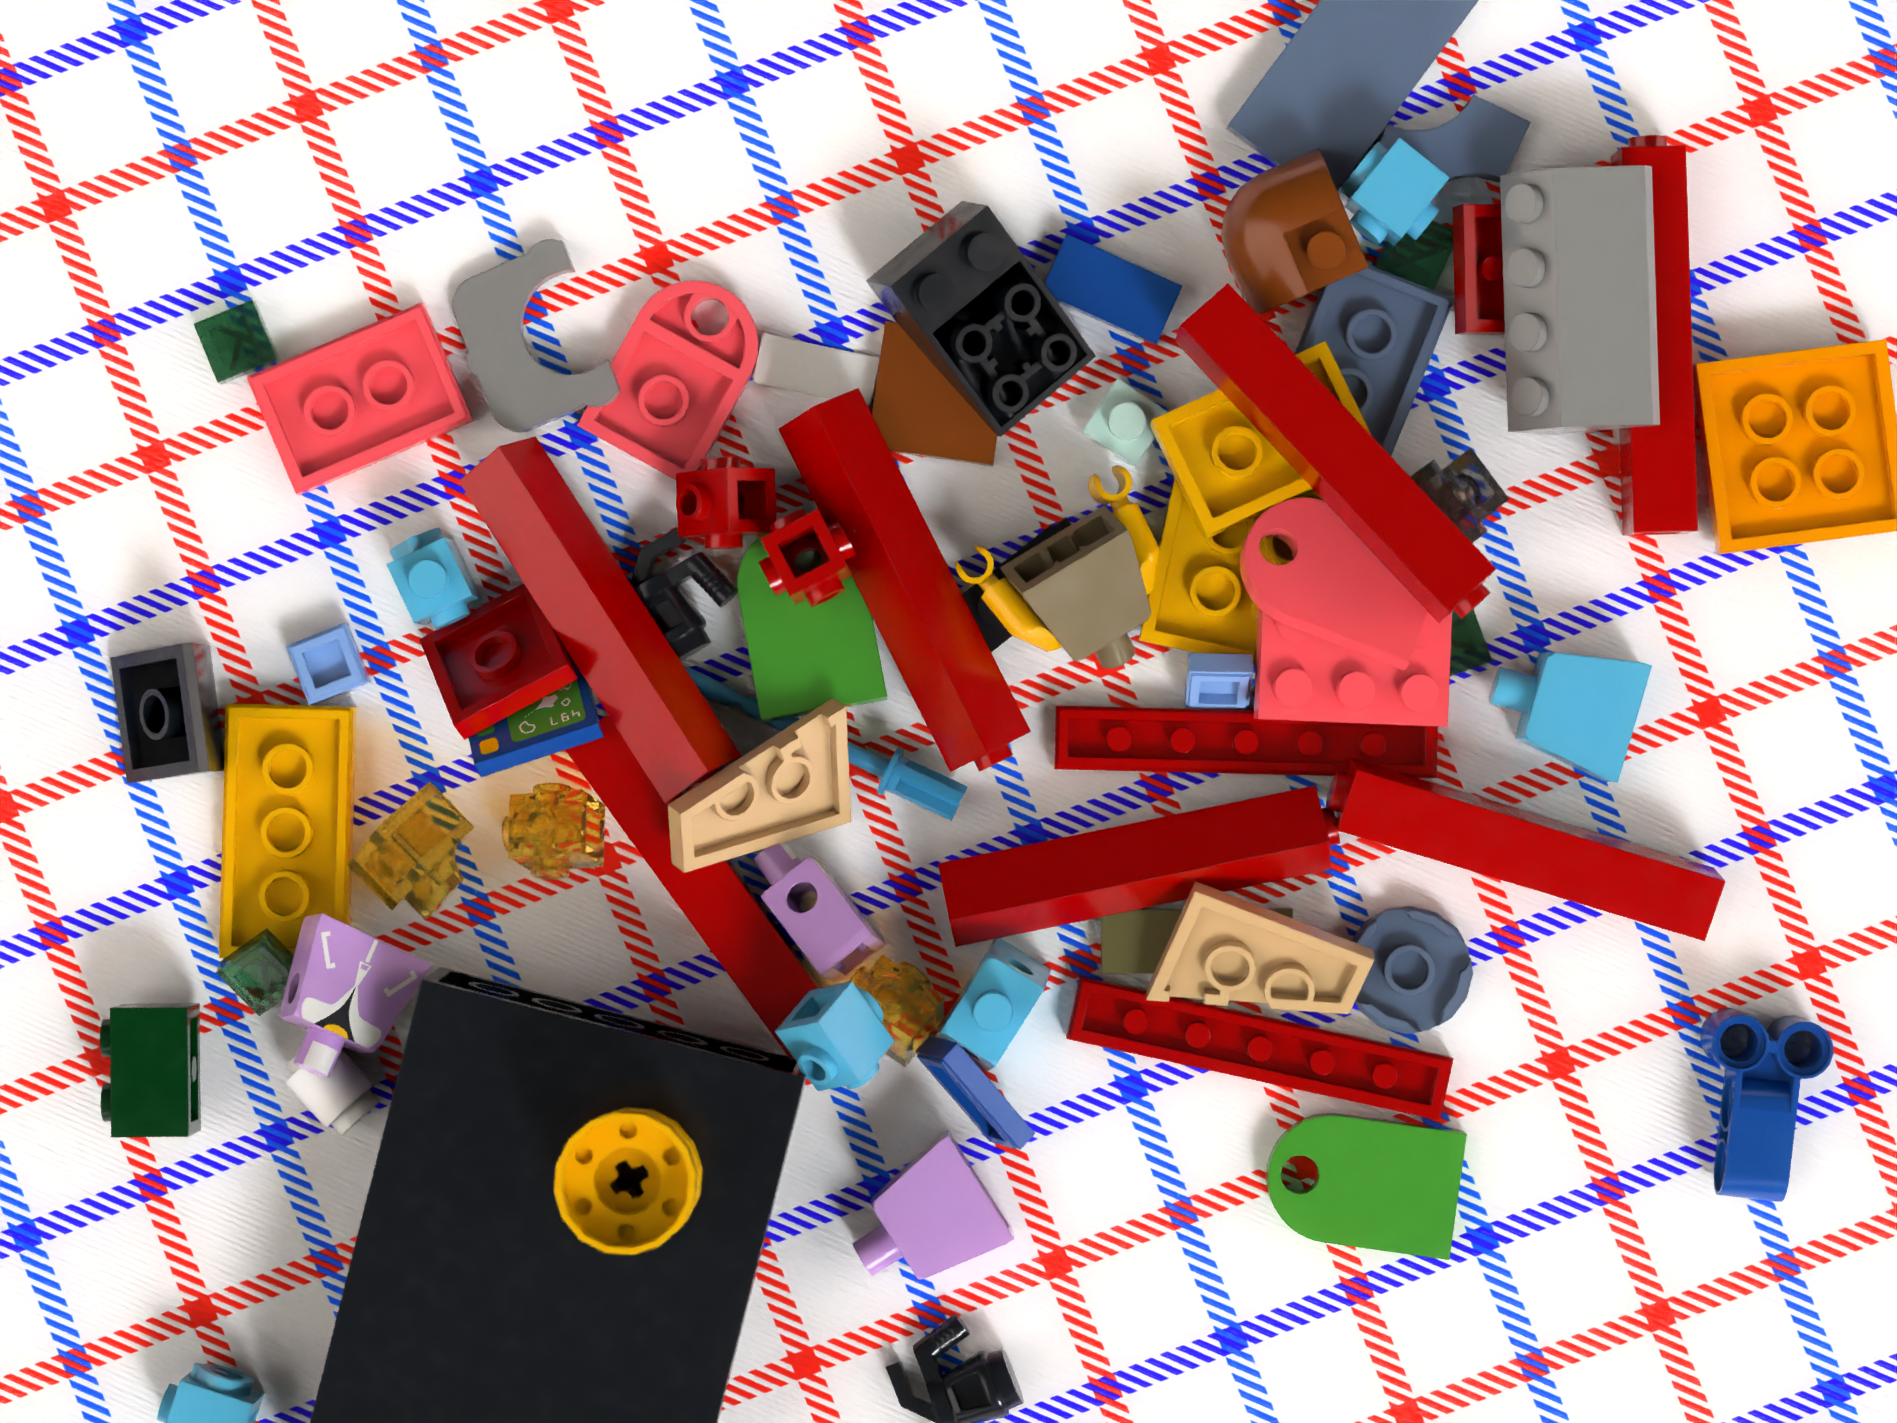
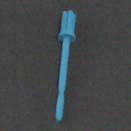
[683,665,968,821]

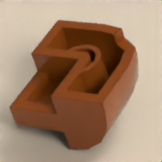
[1221,148,1369,314]

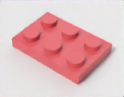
[1253,607,1452,727]

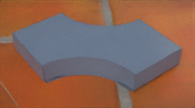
[1379,95,1531,183]

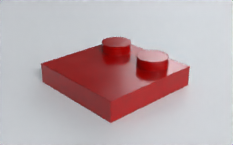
[419,583,578,740]

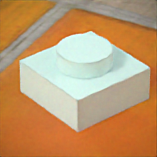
[1082,378,1168,468]

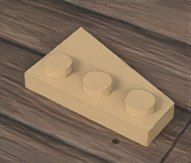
[668,698,851,873]
[1146,881,1375,1014]

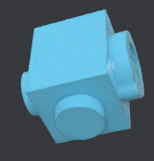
[1339,137,1450,246]
[386,528,481,630]
[775,981,895,1091]
[157,1363,265,1423]

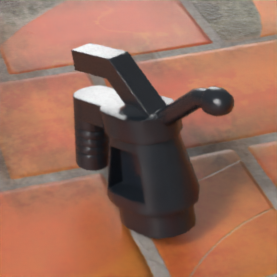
[631,528,738,661]
[886,1314,1024,1423]

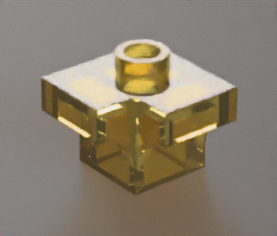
[348,782,474,920]

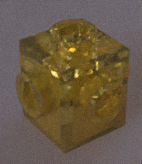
[502,783,605,879]
[848,954,944,1068]

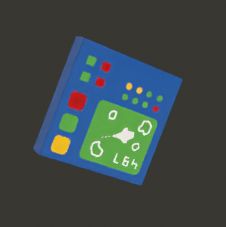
[469,647,604,777]

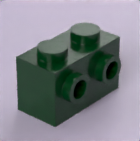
[100,1003,201,1138]

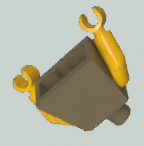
[955,465,1159,669]

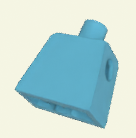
[1489,652,1652,783]
[933,938,1051,1072]

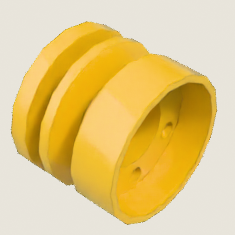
[554,1107,703,1255]

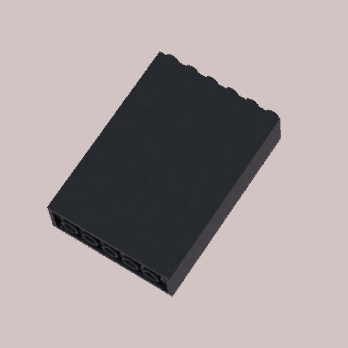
[310,967,806,1423]

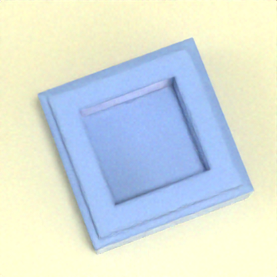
[286,623,371,705]
[1185,653,1253,710]

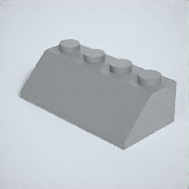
[1500,165,1660,435]

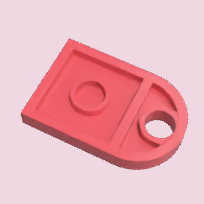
[577,281,759,480]
[1240,498,1427,670]

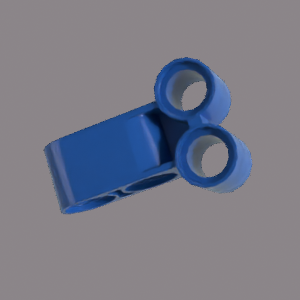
[1700,1008,1834,1202]

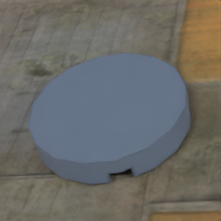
[1350,906,1473,1034]

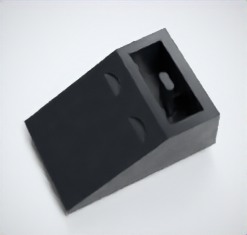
[866,201,1096,437]

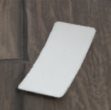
[753,333,880,406]

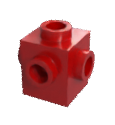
[676,457,777,549]
[758,509,856,607]

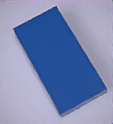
[1044,234,1182,346]
[915,1036,1035,1150]

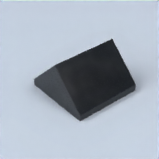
[110,642,224,784]

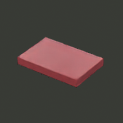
[246,303,474,496]

